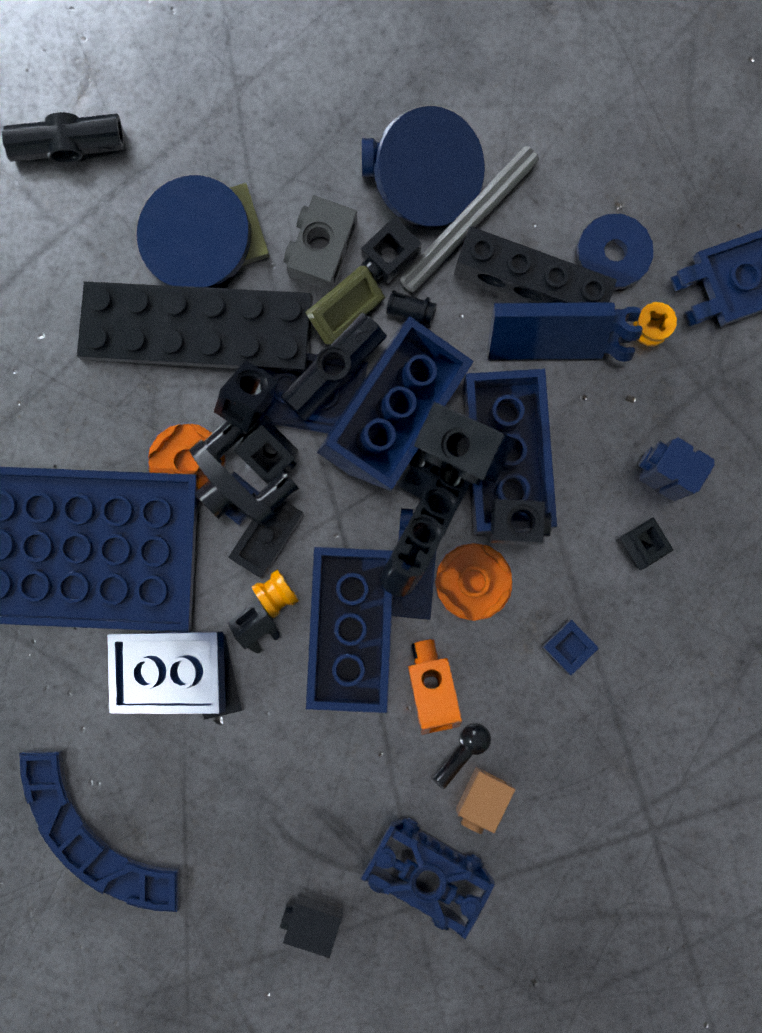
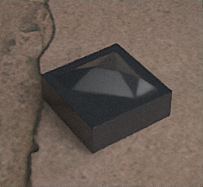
[620,517,674,570]

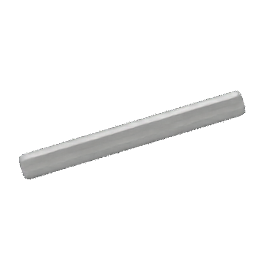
[399,146,539,293]

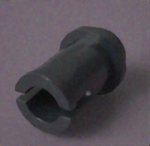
[386,290,437,326]

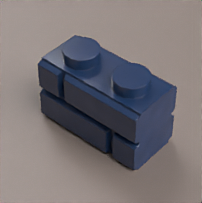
[638,437,715,502]

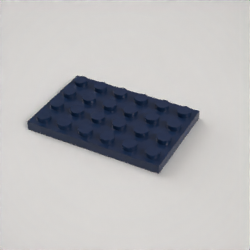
[0,467,199,632]

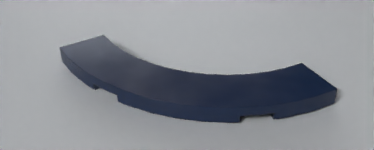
[19,751,180,912]

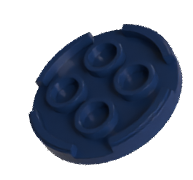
[374,106,485,227]
[137,175,252,288]

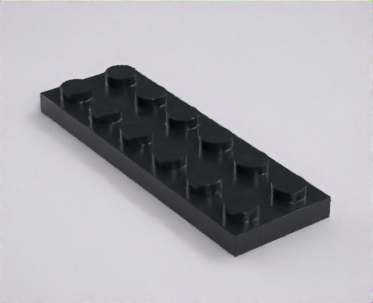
[77,281,313,372]

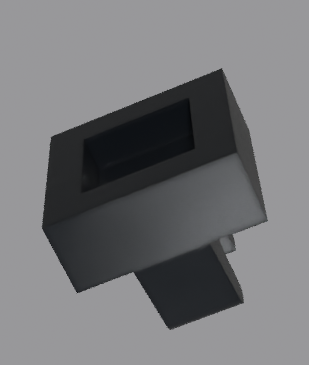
[227,599,279,654]

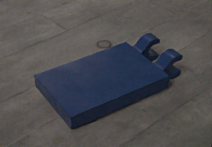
[670,229,762,327]
[488,302,643,362]

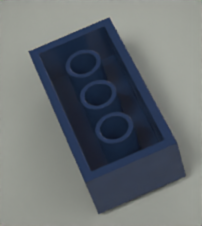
[463,369,557,535]
[306,547,393,713]

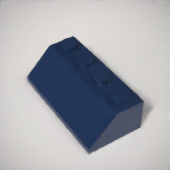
[317,316,474,491]

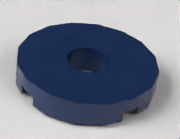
[576,214,654,291]

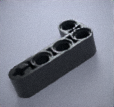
[380,448,471,597]

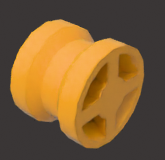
[632,302,677,347]
[252,569,299,619]

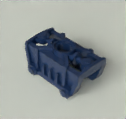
[360,817,495,939]

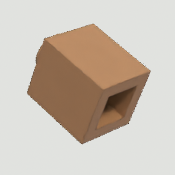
[456,767,516,834]

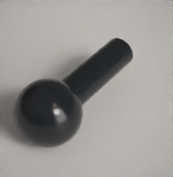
[432,723,491,789]

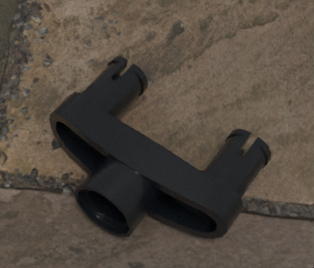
[189,421,299,526]

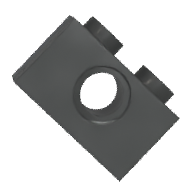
[283,195,358,291]

